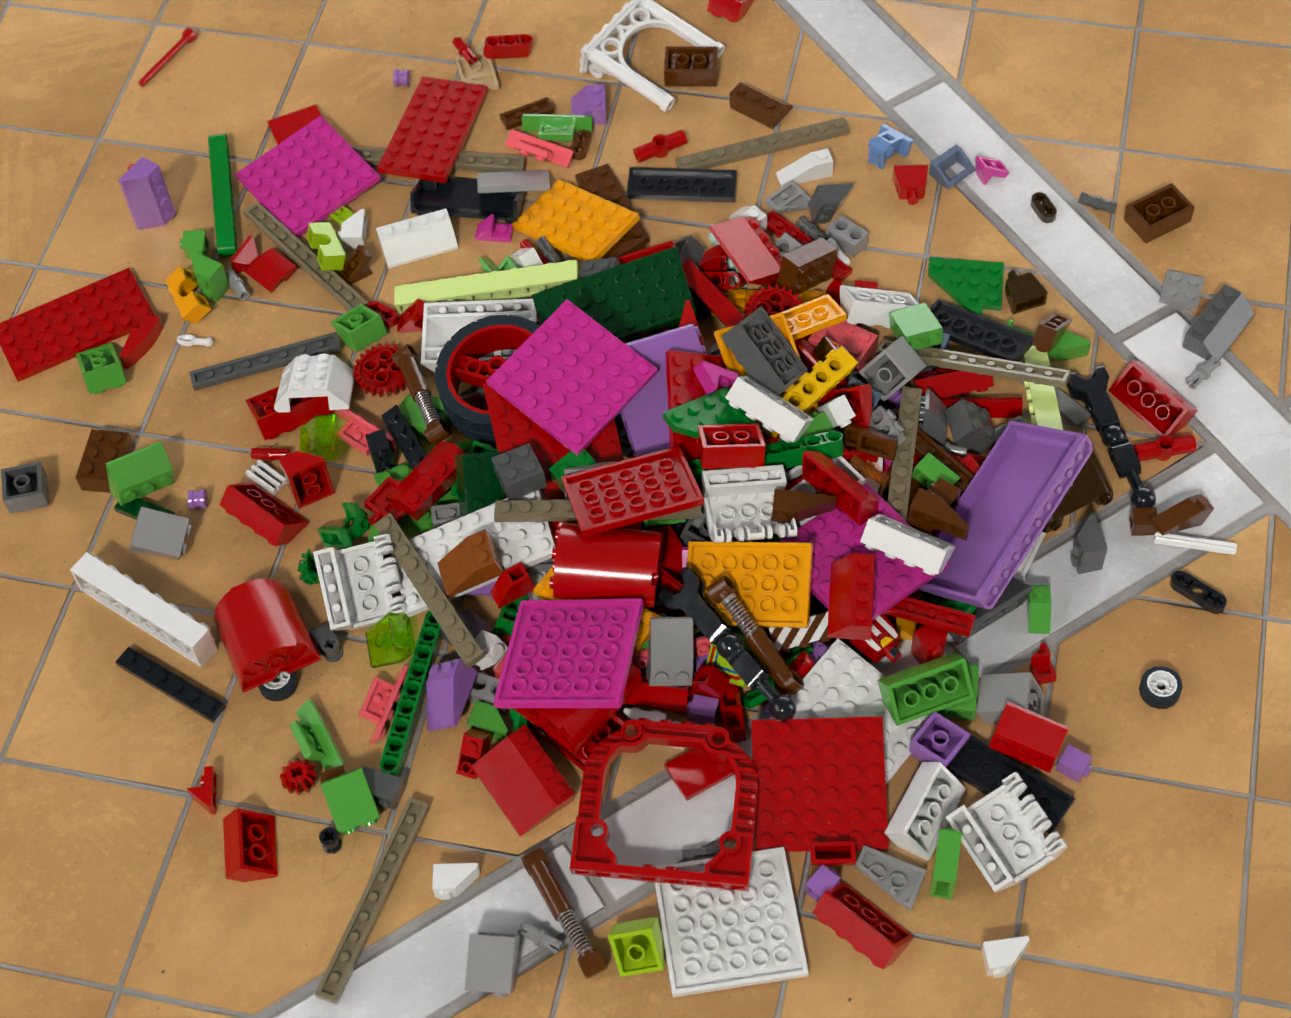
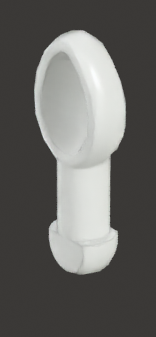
[827,237,850,265]
[177,334,213,347]

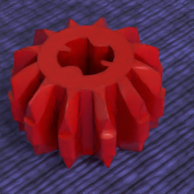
[280,757,317,796]

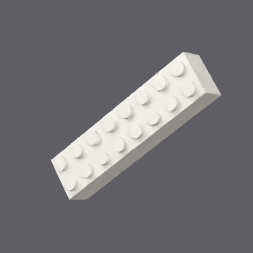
[70,552,218,668]

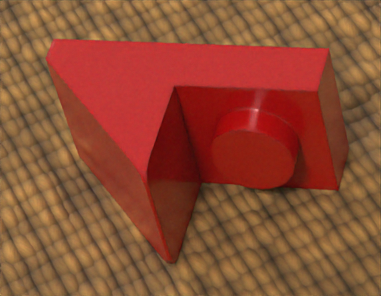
[397,298,424,333]
[187,766,217,815]

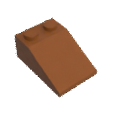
[437,529,503,598]

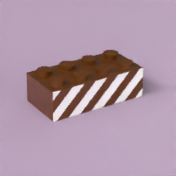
[764,604,831,654]

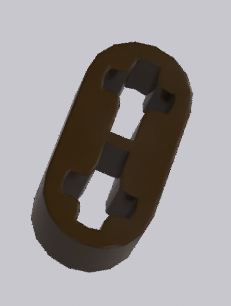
[1030,192,1057,223]

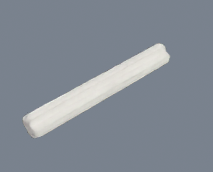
[1154,532,1237,555]

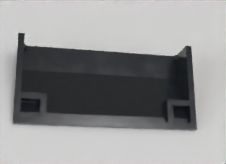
[410,177,526,223]

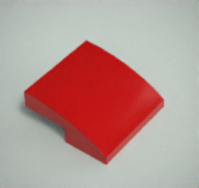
[245,248,298,293]

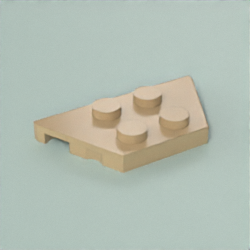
[455,39,499,90]

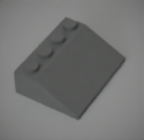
[721,306,808,395]

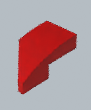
[1029,642,1057,685]

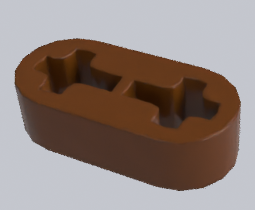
[570,130,591,160]

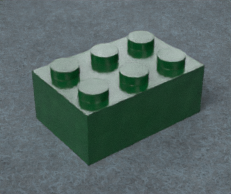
[454,450,505,515]

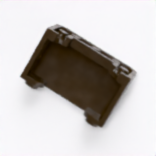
[1043,452,1114,533]

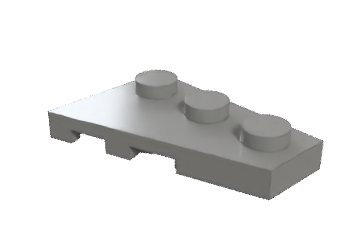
[855,845,927,912]

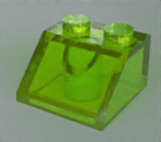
[299,414,339,461]
[365,612,415,668]

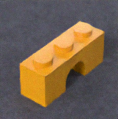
[165,265,211,324]

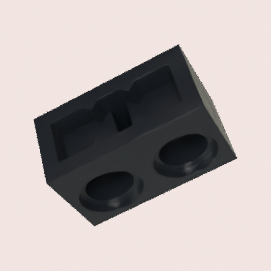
[365,429,395,473]

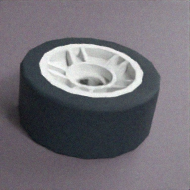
[1139,666,1183,709]
[258,671,298,701]

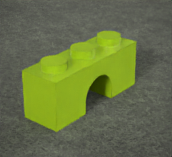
[306,222,347,271]

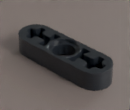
[1170,571,1227,614]

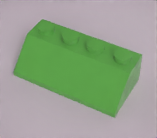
[877,652,975,726]

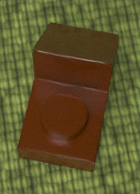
[340,245,373,285]

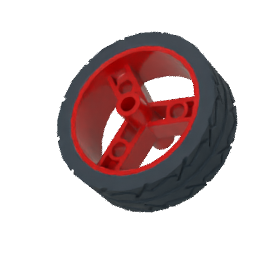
[435,315,540,445]

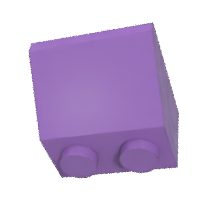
[571,84,607,125]
[909,711,971,767]

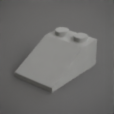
[646,617,693,686]

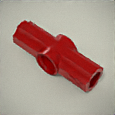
[633,130,687,163]
[1133,435,1197,461]

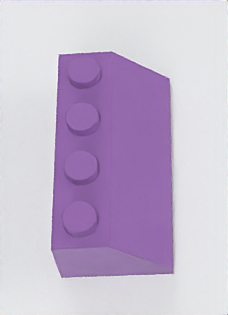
[118,157,176,230]

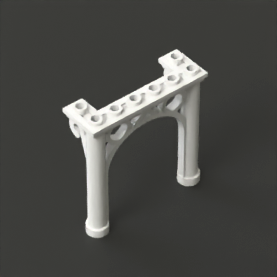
[579,0,725,113]

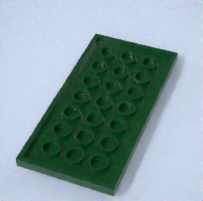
[532,246,698,340]

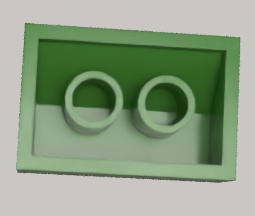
[106,441,174,505]

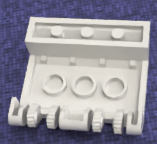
[274,353,355,413]
[702,465,797,543]
[313,534,407,631]
[946,772,1068,892]

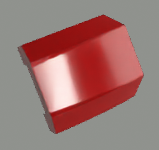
[830,384,872,428]

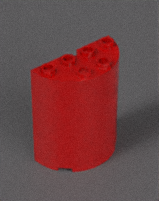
[549,522,664,607]
[214,578,321,693]
[512,662,643,755]

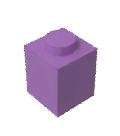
[686,694,719,725]
[1056,744,1093,783]
[805,865,840,902]

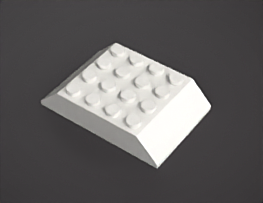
[421,299,537,372]

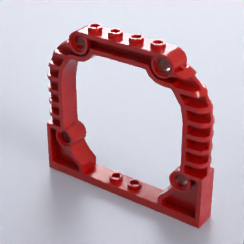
[569,717,758,891]

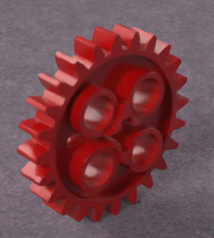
[744,284,803,318]
[353,343,407,398]

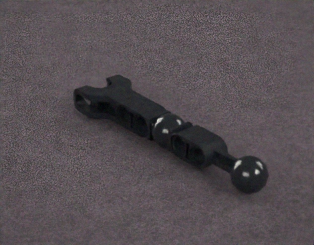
[1066,365,1156,508]
[658,566,797,722]

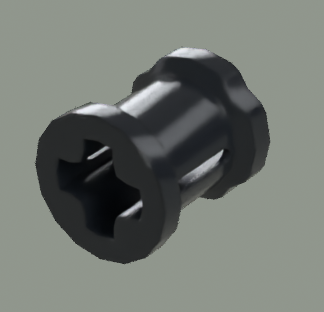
[319,827,342,854]

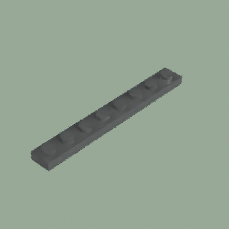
[189,332,342,391]

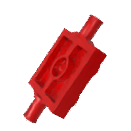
[364,476,407,526]

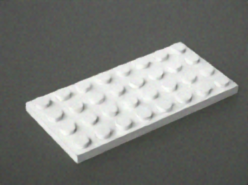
[391,490,556,617]

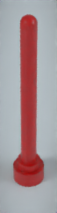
[138,27,197,86]

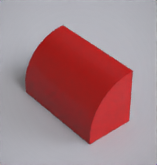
[810,841,856,866]

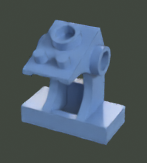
[868,124,914,170]

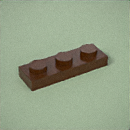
[499,97,555,130]

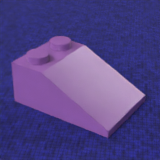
[426,659,478,731]

